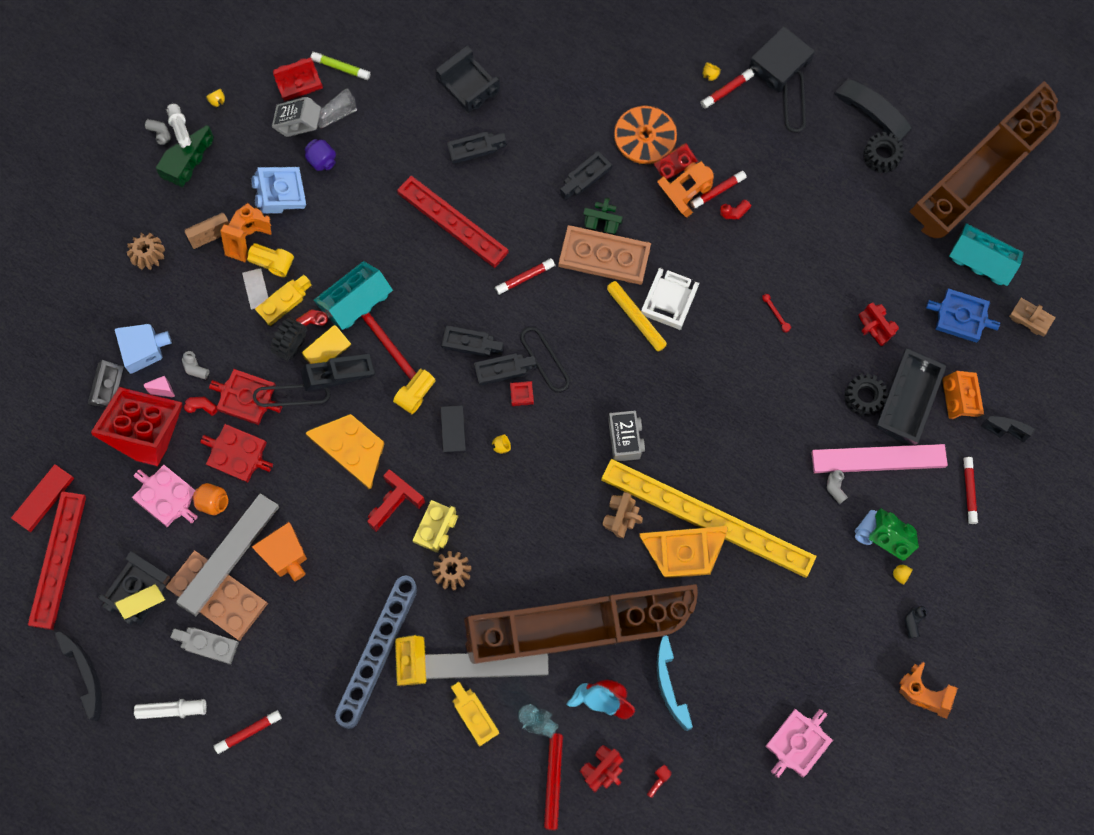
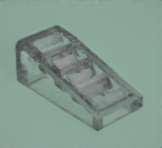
[318,88,357,128]

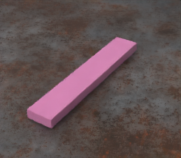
[811,444,948,473]

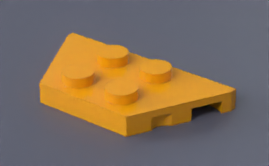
[306,414,384,490]
[640,526,728,578]

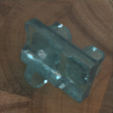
[518,705,558,738]

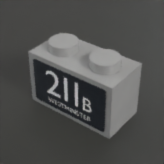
[272,97,321,137]
[608,411,645,462]

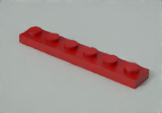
[397,176,508,268]
[28,492,86,630]

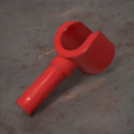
[647,765,671,798]

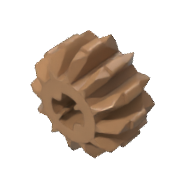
[127,233,165,270]
[432,551,471,590]

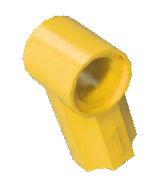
[247,243,294,277]
[393,369,436,414]

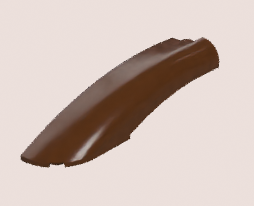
[909,81,1060,238]
[464,584,698,664]

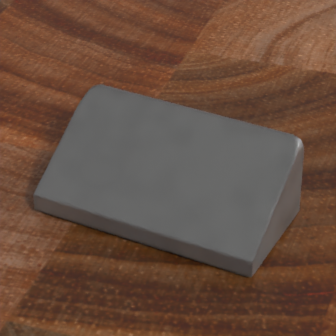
[88,360,124,407]

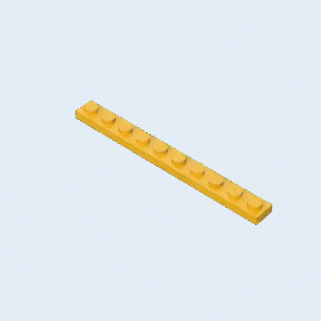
[601,459,816,578]

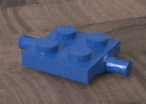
[926,289,1000,343]

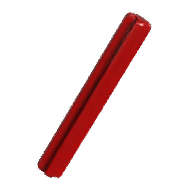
[544,733,563,830]

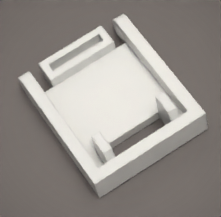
[641,268,699,330]

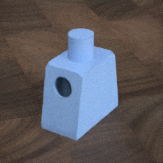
[115,324,172,374]

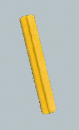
[607,281,667,351]

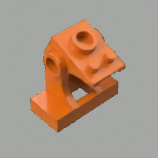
[657,161,714,218]
[220,203,271,262]
[899,663,958,719]

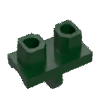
[584,198,623,235]

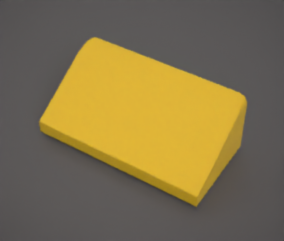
[302,325,351,364]
[395,635,426,686]

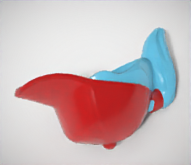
[567,680,635,719]

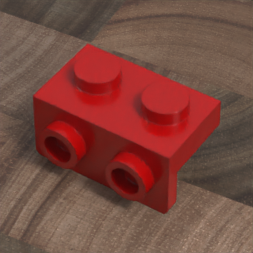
[273,58,323,101]

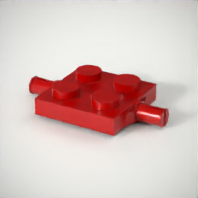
[209,369,283,425]
[200,424,273,483]

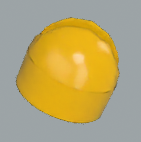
[703,63,721,81]
[206,89,225,107]
[492,434,511,454]
[893,565,913,585]

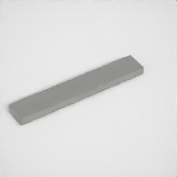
[176,494,279,616]
[425,654,548,679]

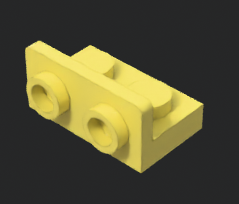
[412,500,458,553]

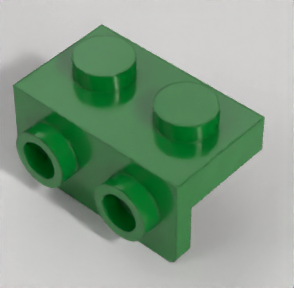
[869,508,919,561]

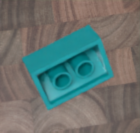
[949,223,1024,286]
[314,261,393,330]

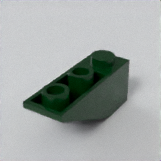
[156,125,213,187]

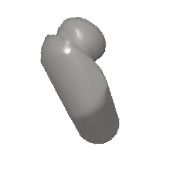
[145,119,171,145]
[182,351,209,380]
[827,470,848,504]

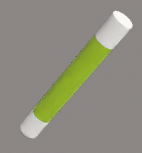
[311,52,370,80]

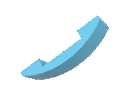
[657,636,692,731]

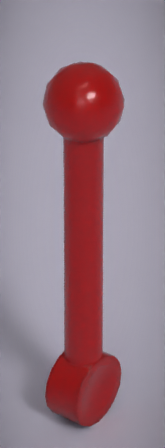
[762,294,791,332]

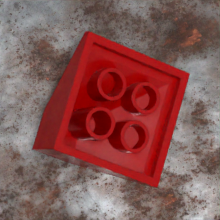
[91,387,182,466]

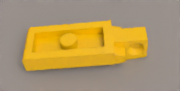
[255,275,311,326]
[451,682,500,746]

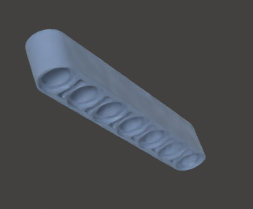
[335,576,417,729]

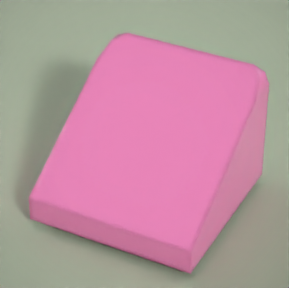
[144,376,175,397]

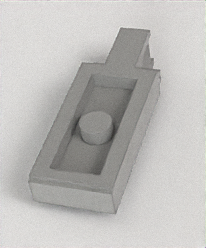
[171,627,239,665]

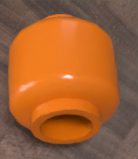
[193,483,228,515]

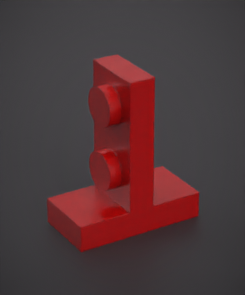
[367,469,425,532]

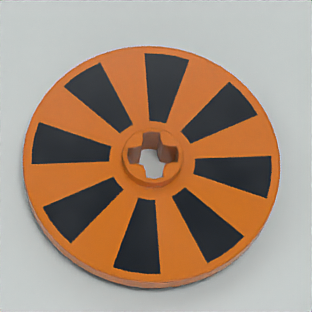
[615,106,677,164]

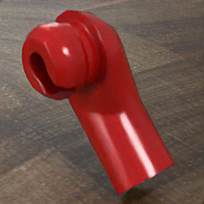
[720,200,751,219]
[296,310,328,326]
[184,397,218,416]

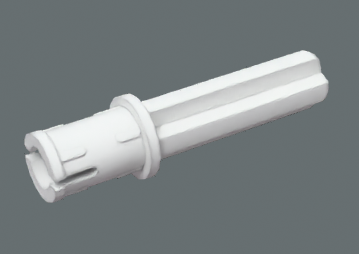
[167,104,191,148]
[134,699,206,719]

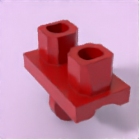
[654,143,697,180]
[858,302,899,346]
[580,746,624,792]

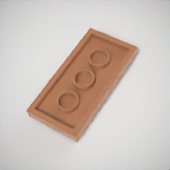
[558,225,651,285]
[166,550,268,641]

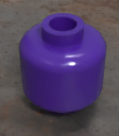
[305,139,336,171]

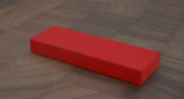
[11,464,74,532]

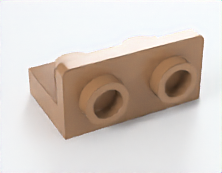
[185,213,229,249]

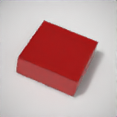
[510,381,534,406]

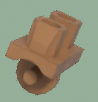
[1009,298,1056,337]
[603,492,643,539]

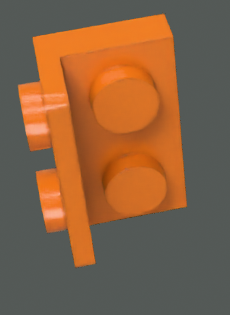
[942,371,984,419]

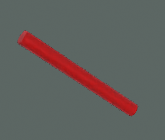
[361,312,416,380]

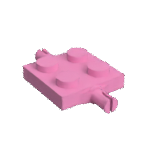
[132,465,197,527]
[765,709,832,778]

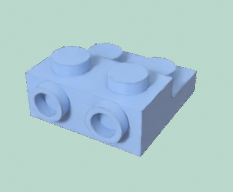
[251,167,306,213]

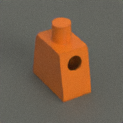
[252,522,307,581]

